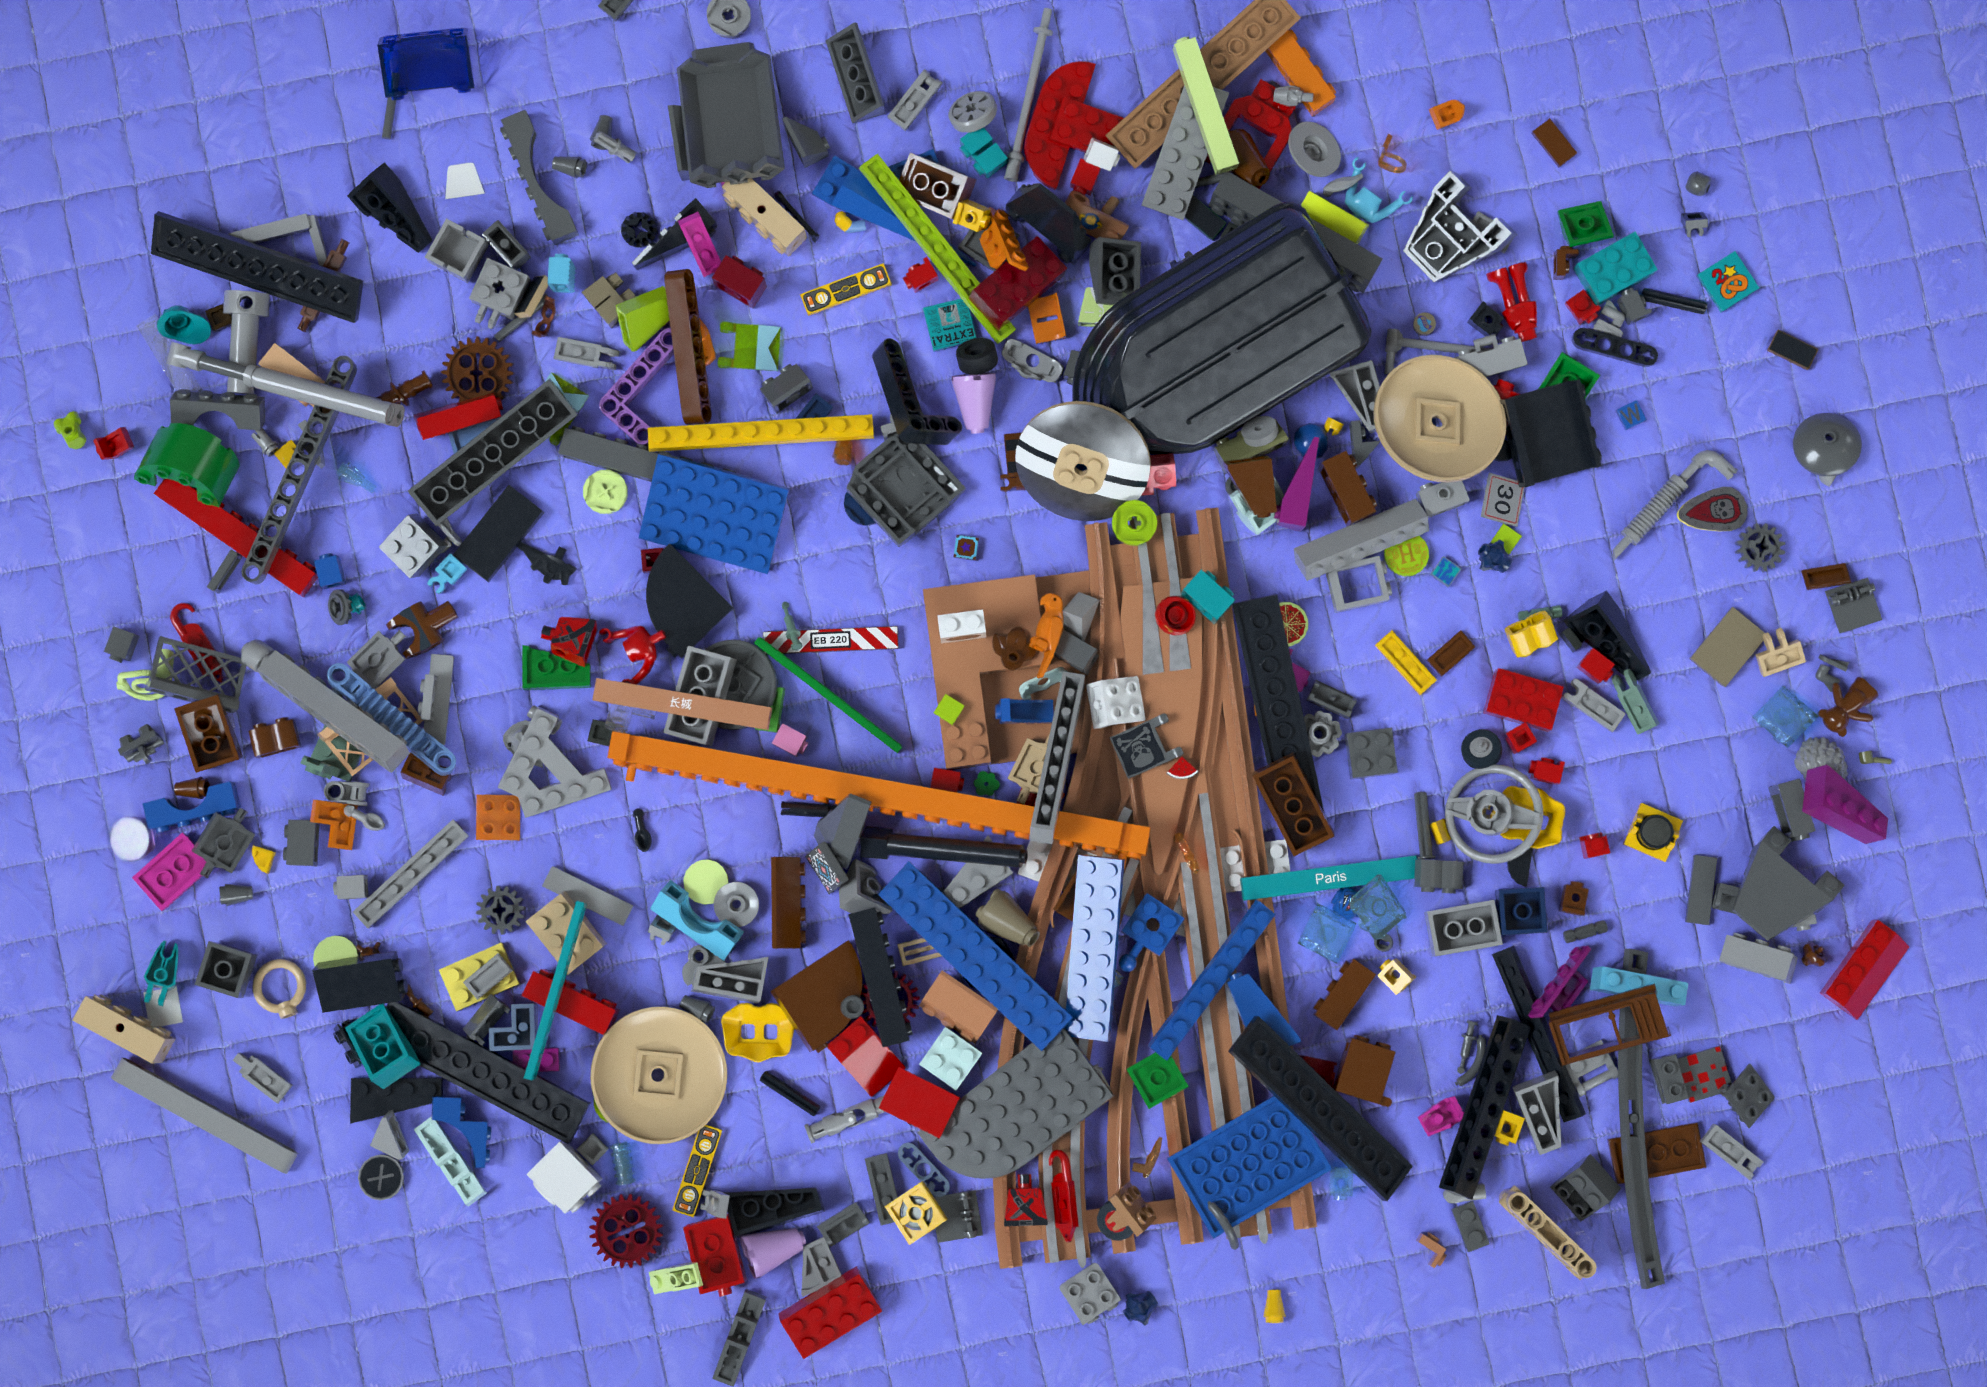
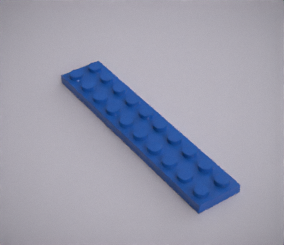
[878,861,1074,1051]

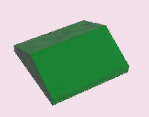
[1558,201,1614,247]
[1538,351,1600,398]

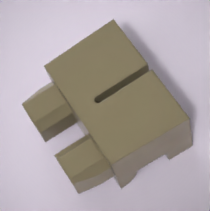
[582,272,636,328]

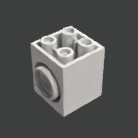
[527,1141,603,1214]

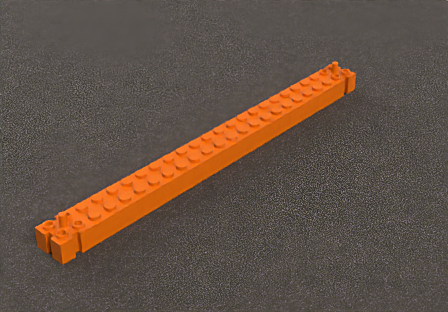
[607,731,1151,870]

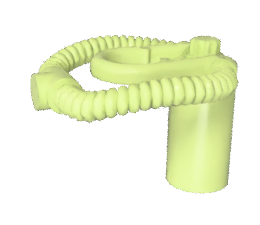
[116,649,174,701]

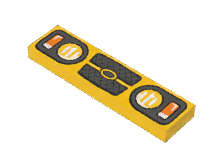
[800,263,891,316]
[672,1125,723,1218]

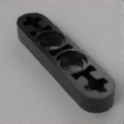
[1572,328,1658,367]

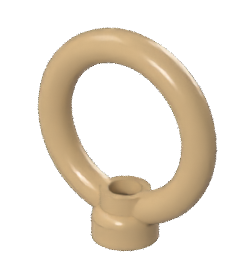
[253,959,306,1019]

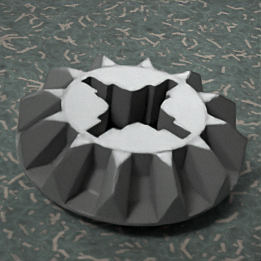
[328,589,353,625]

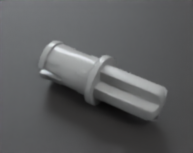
[594,131,636,163]

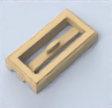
[897,938,942,966]

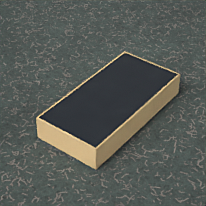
[514,275,548,318]

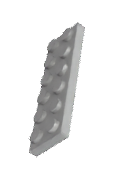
[1141,85,1229,220]

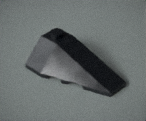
[632,198,717,270]

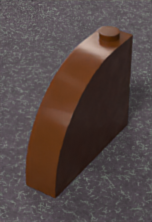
[770,940,862,1053]

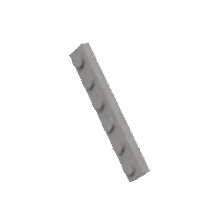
[353,820,469,929]

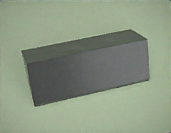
[825,23,885,123]

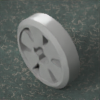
[948,91,997,132]

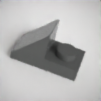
[1349,420,1380,469]

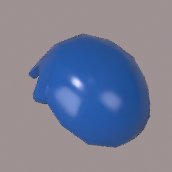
[1294,423,1328,459]

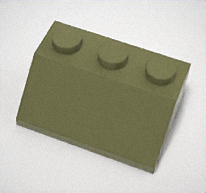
[1213,419,1289,474]

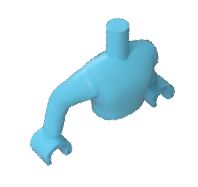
[1345,157,1413,223]

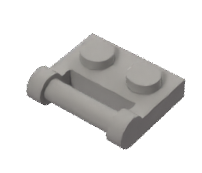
[1565,1040,1618,1097]

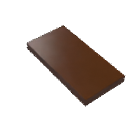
[1607,1122,1707,1184]

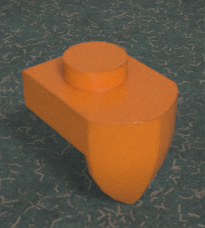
[1428,99,1465,130]

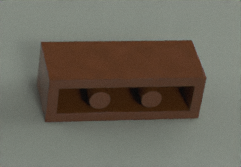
[1313,959,1376,1030]

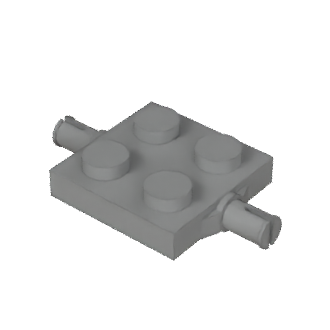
[347,630,406,689]

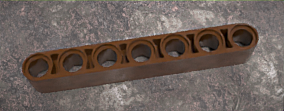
[664,269,712,425]

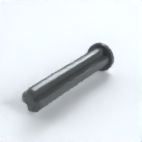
[1414,792,1436,860]

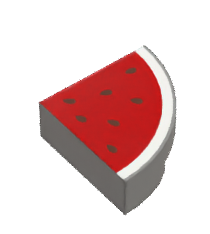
[1166,757,1199,779]

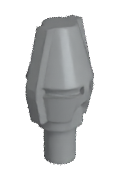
[1273,85,1314,106]

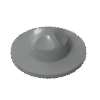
[1288,122,1341,177]

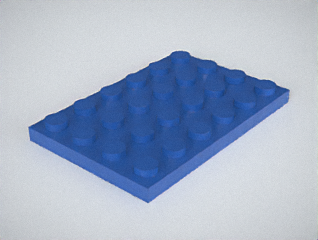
[638,452,790,574]
[1167,1096,1332,1239]

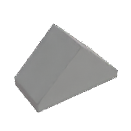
[1062,592,1099,641]
[370,1110,409,1160]

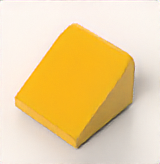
[1430,819,1452,845]

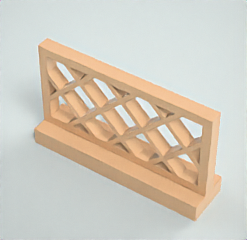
[317,677,424,776]

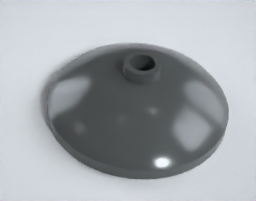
[1793,413,1862,477]

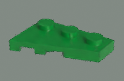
[522,645,591,690]

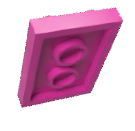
[132,832,206,911]

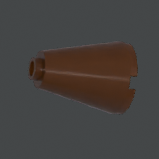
[1228,129,1270,187]

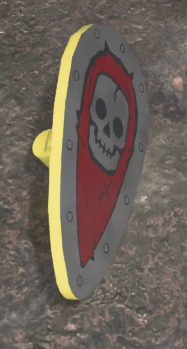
[1677,487,1747,532]

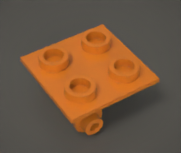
[476,794,520,841]

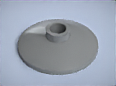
[714,882,759,927]

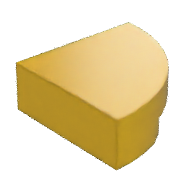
[252,845,276,874]

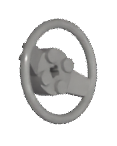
[1445,764,1543,864]

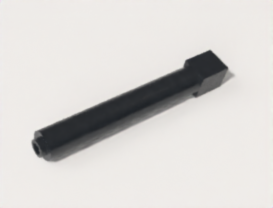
[860,826,1028,868]

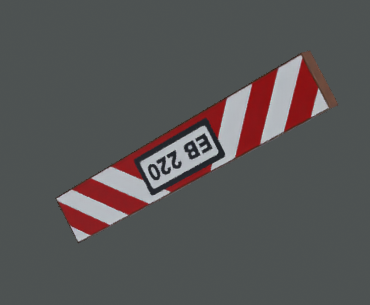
[763,626,899,655]

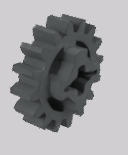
[1735,523,1785,572]
[476,886,526,935]

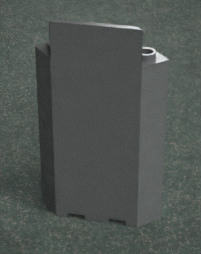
[677,42,785,188]

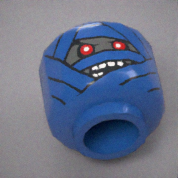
[1331,887,1366,920]

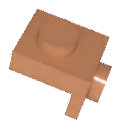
[1416,1232,1447,1268]

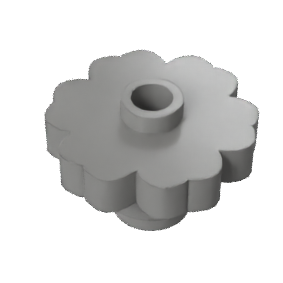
[1304,711,1342,757]

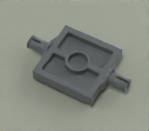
[192,807,255,878]

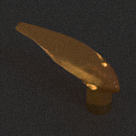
[1132,1137,1162,1178]

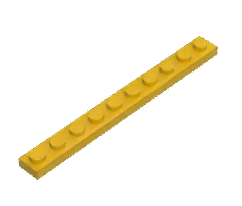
[648,414,874,452]

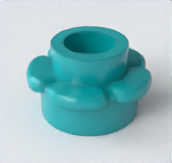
[349,593,366,614]

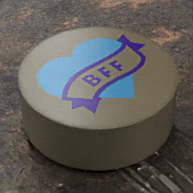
[1413,312,1436,336]

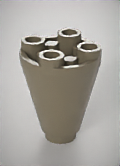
[976,889,1040,947]

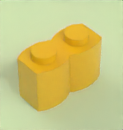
[1504,611,1558,658]

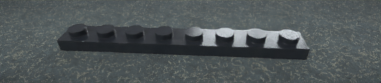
[1492,946,1586,1122]

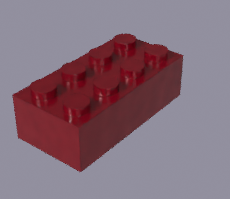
[968,236,1067,331]

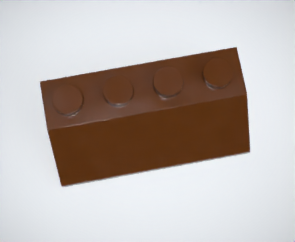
[771,857,806,949]

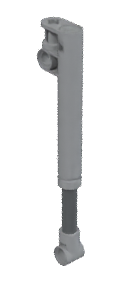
[166,342,405,427]

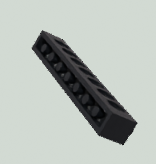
[1438,1015,1531,1200]

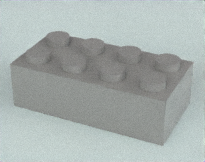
[663,646,737,746]

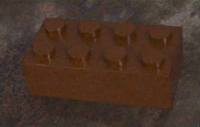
[1252,752,1335,856]

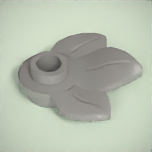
[682,945,725,986]

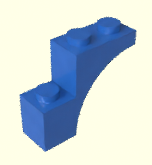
[995,698,1054,724]
[431,1096,491,1168]

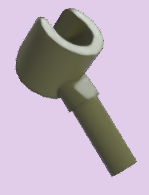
[1859,751,1892,764]

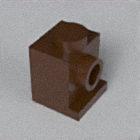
[1559,881,1589,916]

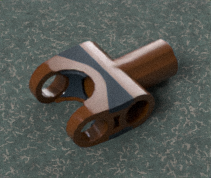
[386,600,458,659]

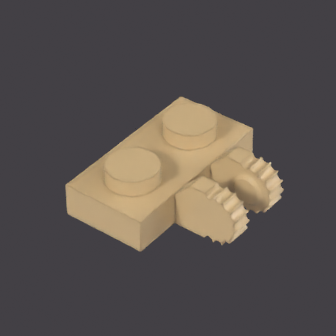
[1755,628,1806,677]

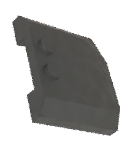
[846,436,966,547]

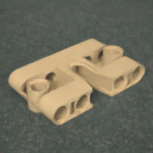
[1499,1185,1597,1280]

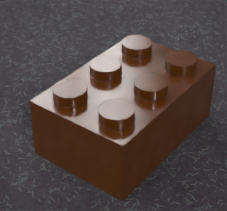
[1318,451,1377,527]

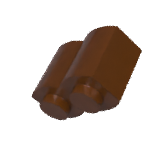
[248,717,301,758]

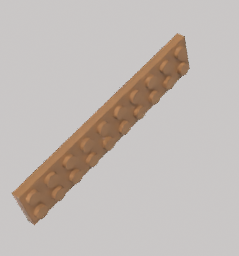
[1105,0,1301,169]

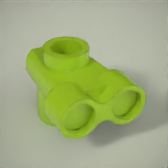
[53,411,86,449]

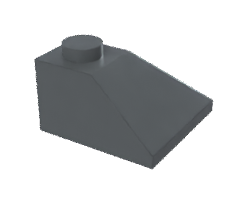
[782,117,830,168]

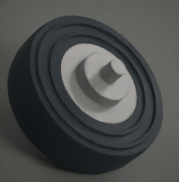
[1461,729,1502,769]

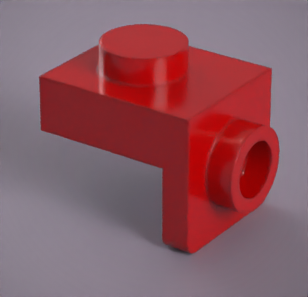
[93,427,134,460]

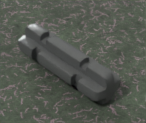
[1563,920,1608,943]

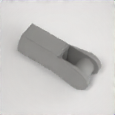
[1443,1183,1486,1203]

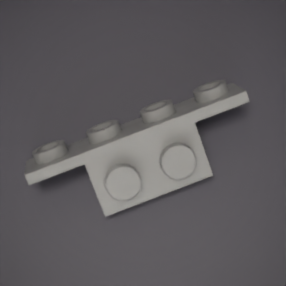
[418,654,454,745]

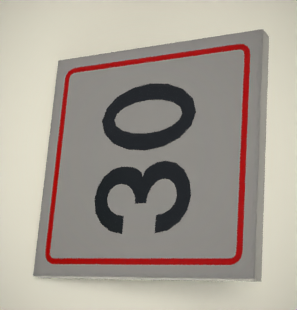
[1481,473,1525,527]

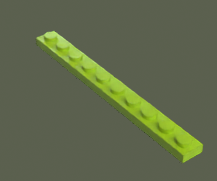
[859,153,1016,344]

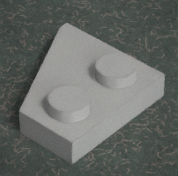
[801,1237,842,1297]

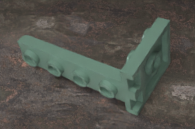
[300,725,362,782]

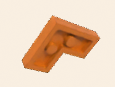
[310,800,358,850]

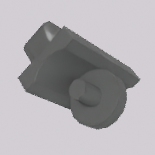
[118,724,164,764]

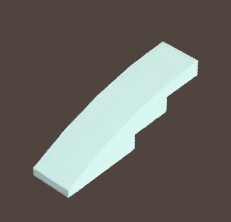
[414,1117,487,1207]

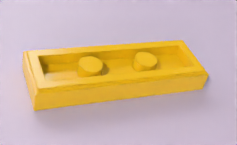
[1374,630,1437,695]

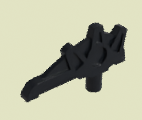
[518,542,577,586]

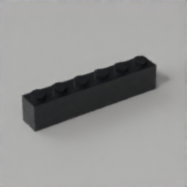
[848,907,913,1047]

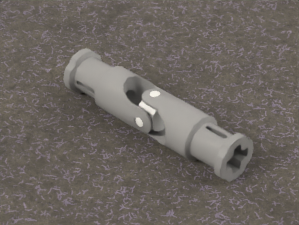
[804,1096,885,1144]

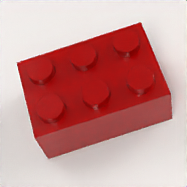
[1483,668,1564,732]

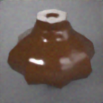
[1801,941,1827,967]

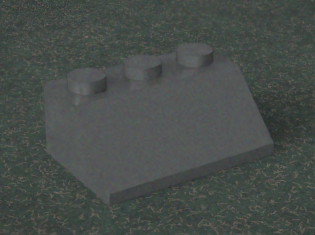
[668,105,690,181]

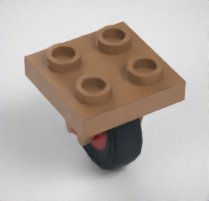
[1097,1181,1157,1241]

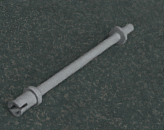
[1004,8,1053,182]

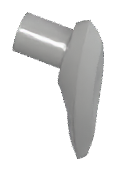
[1323,173,1363,197]

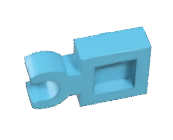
[427,554,467,594]

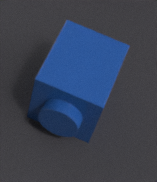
[314,553,346,589]

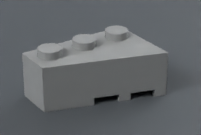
[1329,360,1380,434]
[691,957,768,1004]

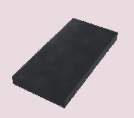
[453,485,545,583]

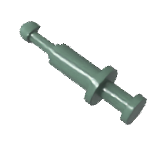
[782,602,803,650]

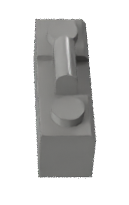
[1455,334,1528,377]

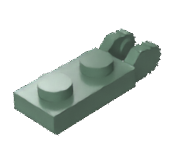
[1612,669,1659,734]

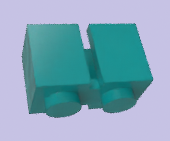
[959,127,1008,179]

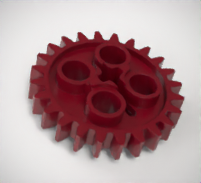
[589,1194,664,1268]

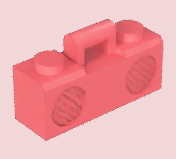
[1141,453,1176,496]

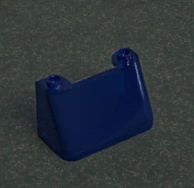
[377,28,475,100]

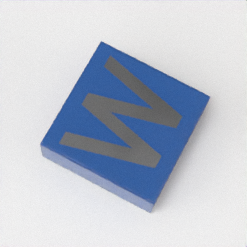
[1616,400,1647,431]

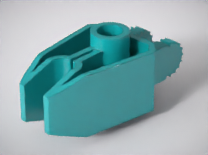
[144,940,179,1006]

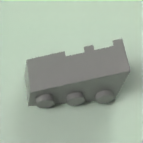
[944,836,1013,908]
[1719,933,1798,984]
[1512,1070,1561,1155]

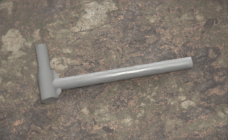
[1384,329,1494,375]

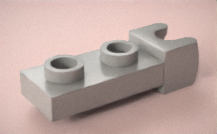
[1561,678,1626,733]

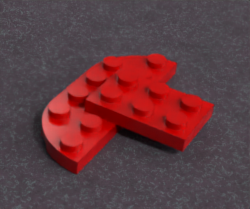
[1024,61,1124,190]

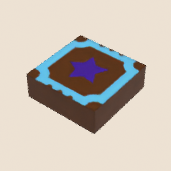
[953,535,979,561]

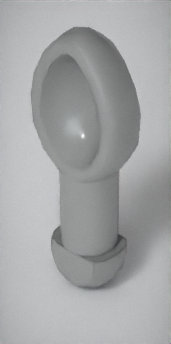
[344,805,385,831]

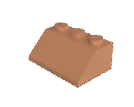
[919,970,998,1043]

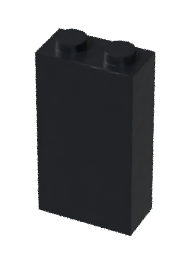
[312,951,408,1013]

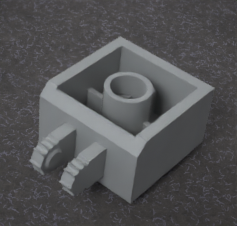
[469,258,531,329]

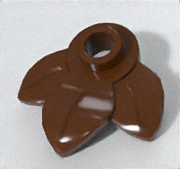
[992,627,1036,670]

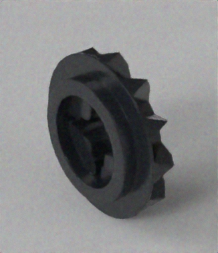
[621,212,657,248]

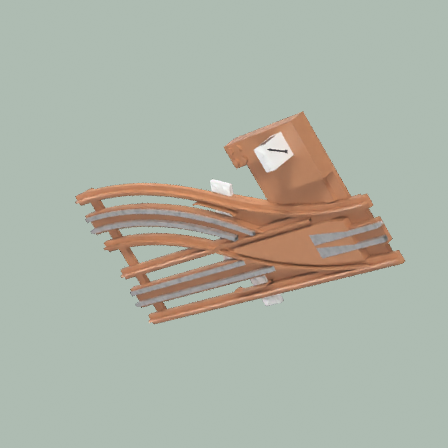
[923,508,1317,1269]

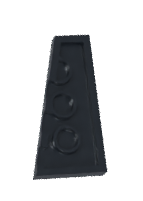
[350,1078,443,1124]

